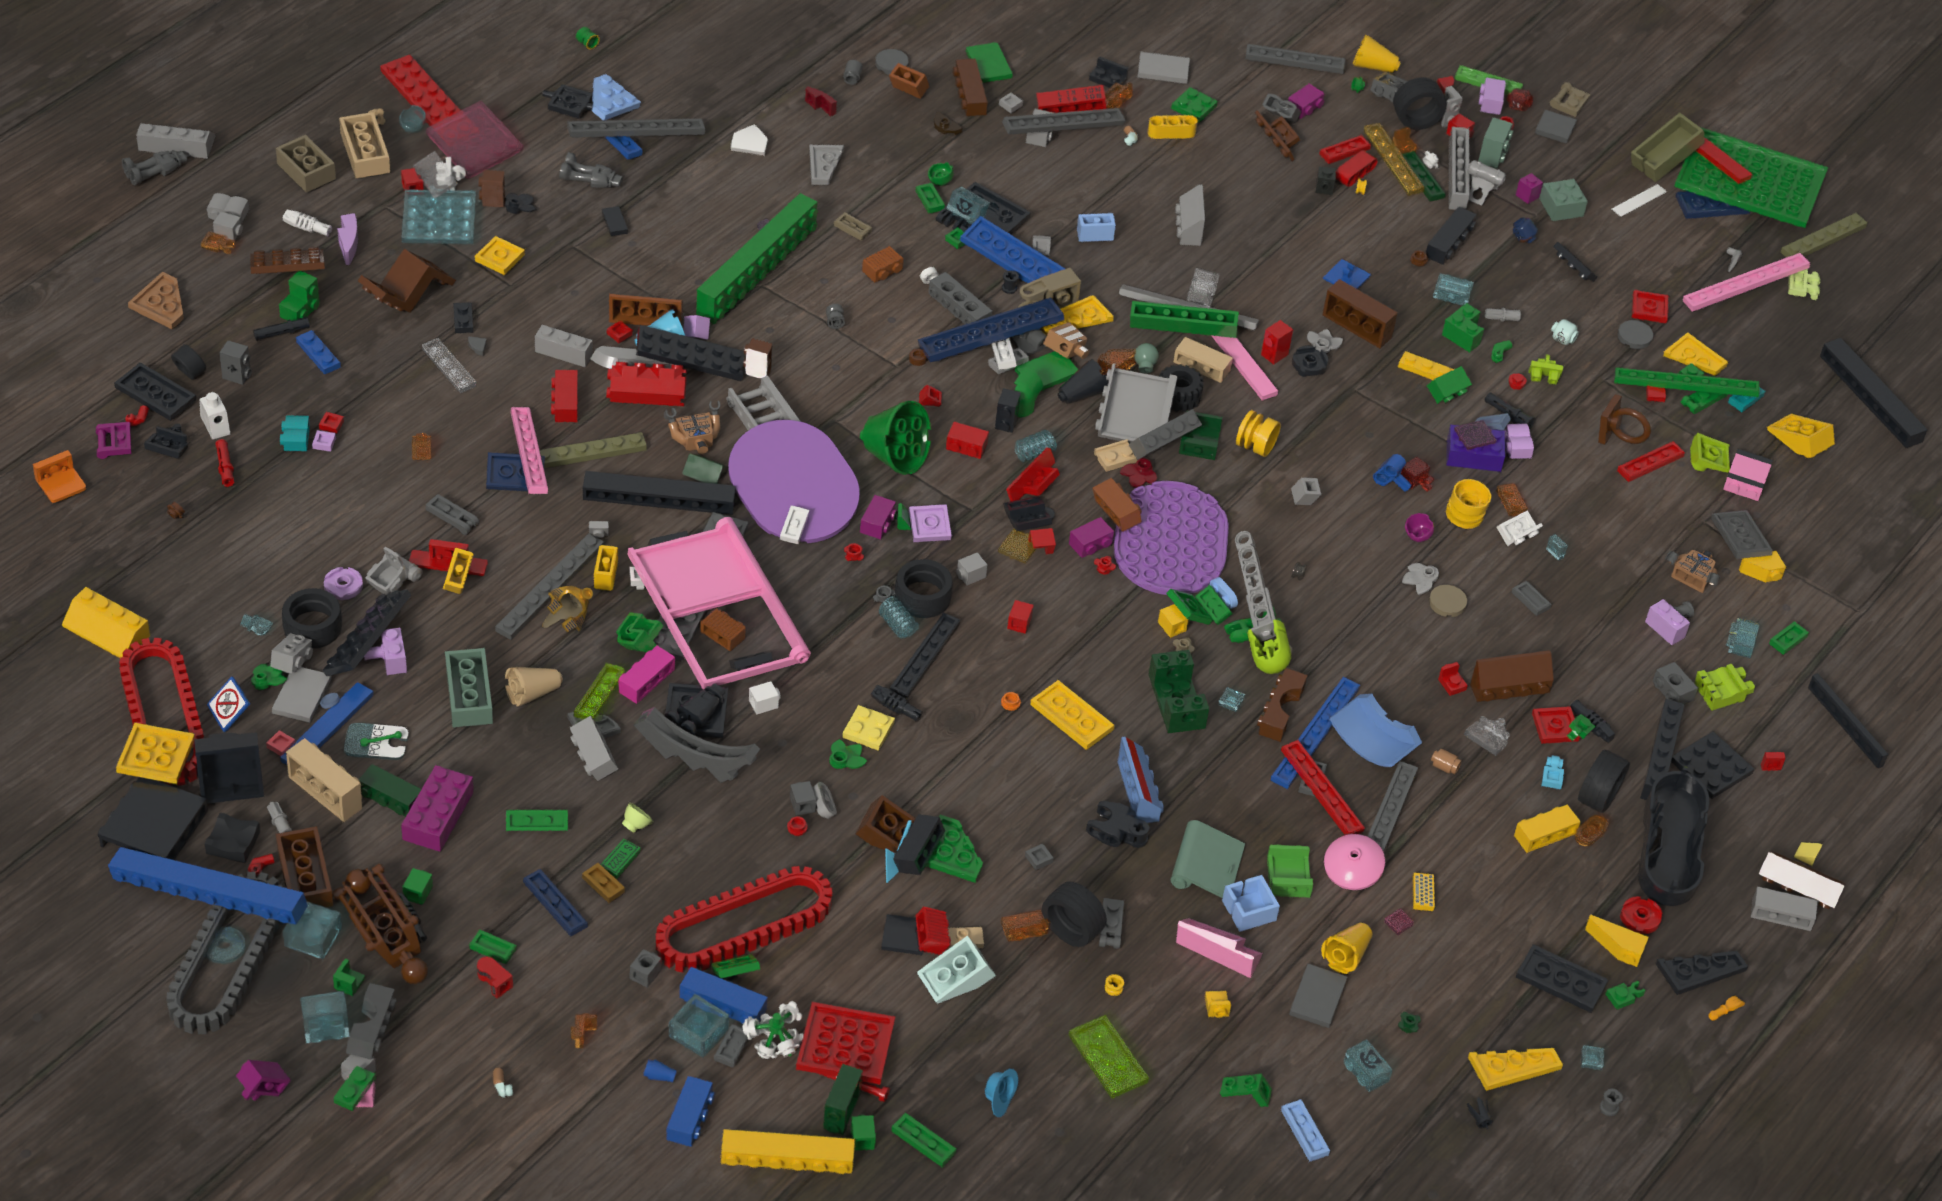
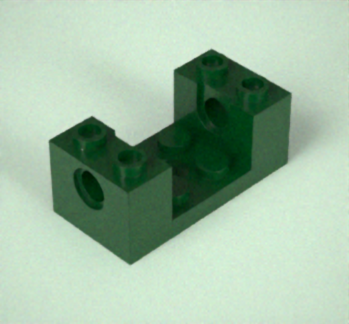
[1148,650,1209,733]

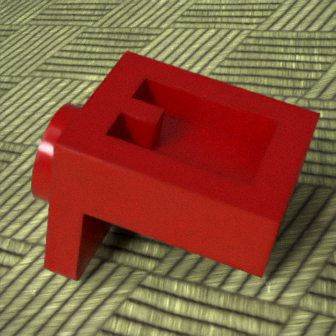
[1438,662,1468,696]

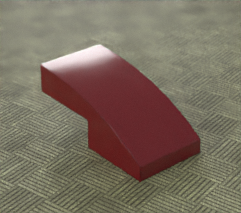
[805,87,837,117]

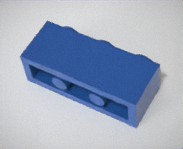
[667,1076,715,1147]

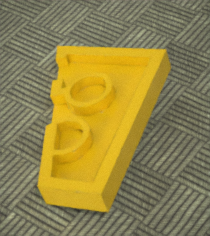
[1663,333,1728,376]

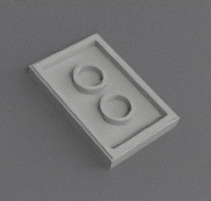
[1138,52,1190,84]
[272,667,332,723]

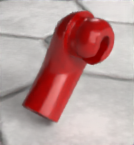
[248,853,274,876]

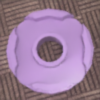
[324,567,363,600]

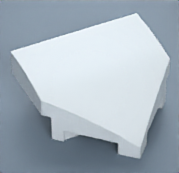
[731,125,768,156]

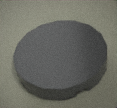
[875,49,908,75]
[1617,320,1653,349]

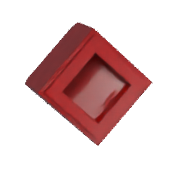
[919,385,942,406]

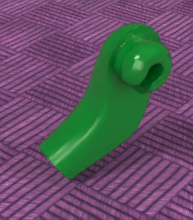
[1491,340,1513,363]

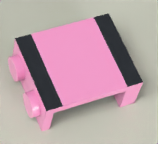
[1723,449,1773,501]

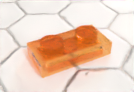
[1496,483,1528,517]

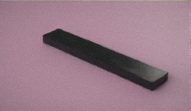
[889,612,960,699]
[1808,673,1888,769]

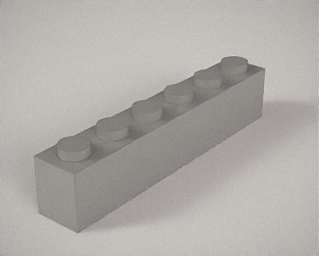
[1449,127,1469,210]

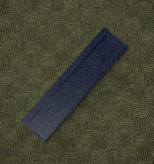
[523,869,588,937]

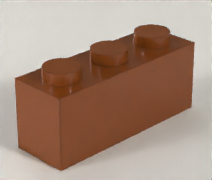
[1092,478,1142,532]

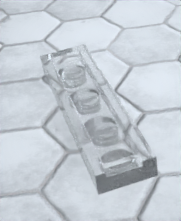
[422,338,476,393]

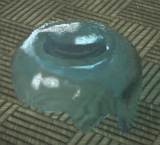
[399,105,426,132]

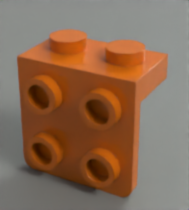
[33,450,86,503]

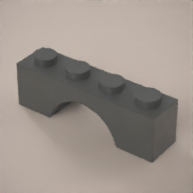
[1129,409,1202,460]
[346,983,396,1059]

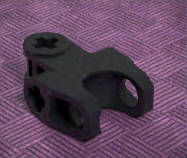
[1086,801,1149,848]

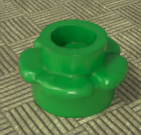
[1351,77,1365,93]

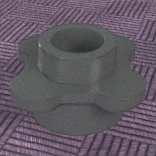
[873,585,895,605]

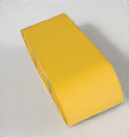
[1147,115,1197,139]

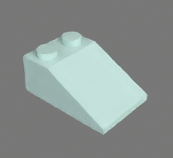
[917,936,996,1004]

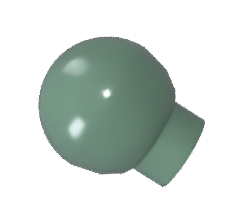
[1134,343,1159,373]

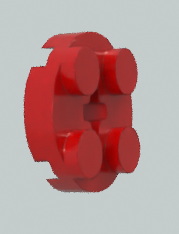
[1620,896,1662,935]

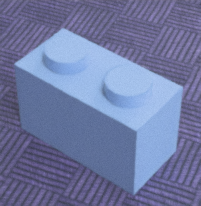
[1077,213,1116,242]

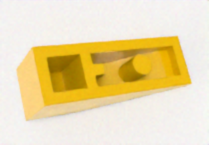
[1585,915,1649,967]

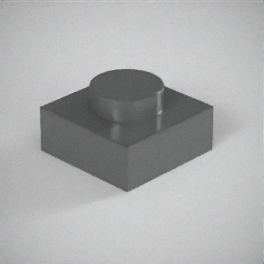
[1025,844,1053,870]

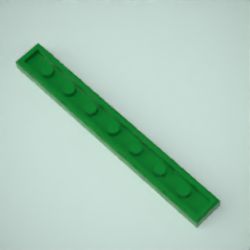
[1614,368,1760,397]

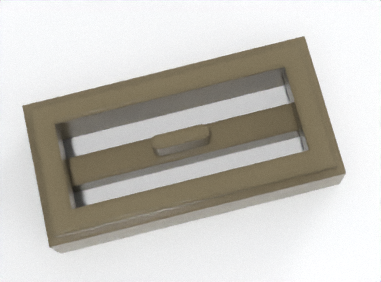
[834,212,872,241]

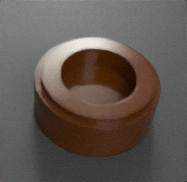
[909,349,927,366]

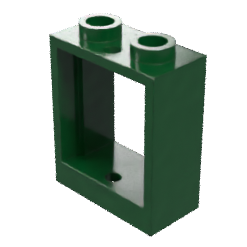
[823,1064,863,1135]

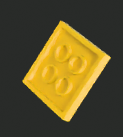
[116,723,195,784]

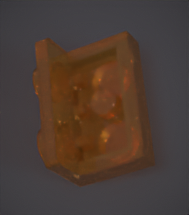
[1105,82,1133,109]

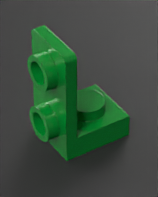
[1220,1074,1272,1107]

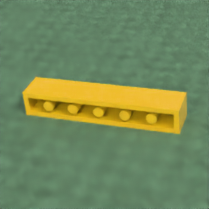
[721,1129,855,1174]

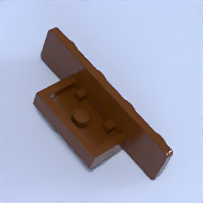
[1255,110,1300,161]

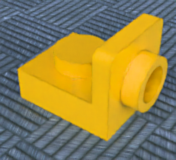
[1205,991,1231,1018]

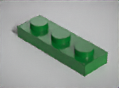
[506,809,568,831]
[891,1113,956,1167]

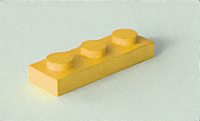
[1398,351,1454,380]

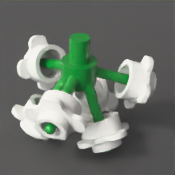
[743,1001,804,1059]

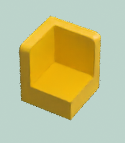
[1158,604,1188,638]

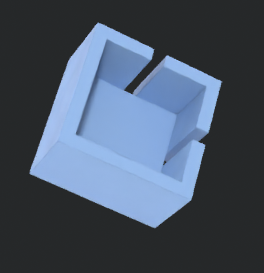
[1222,875,1280,932]

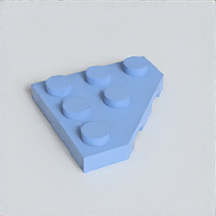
[592,74,641,121]

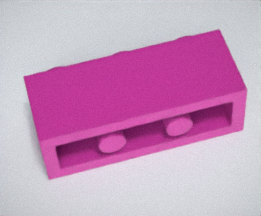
[618,646,675,704]

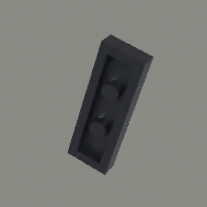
[1553,242,1598,282]

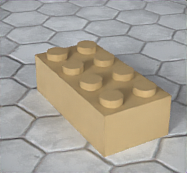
[339,112,390,178]
[286,738,362,822]

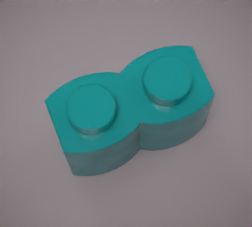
[280,415,310,451]

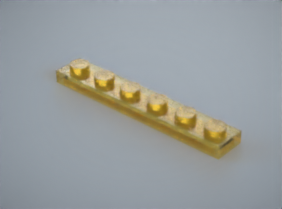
[1364,123,1424,196]

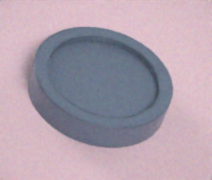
[320,693,340,708]

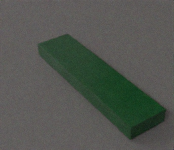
[1399,151,1446,202]

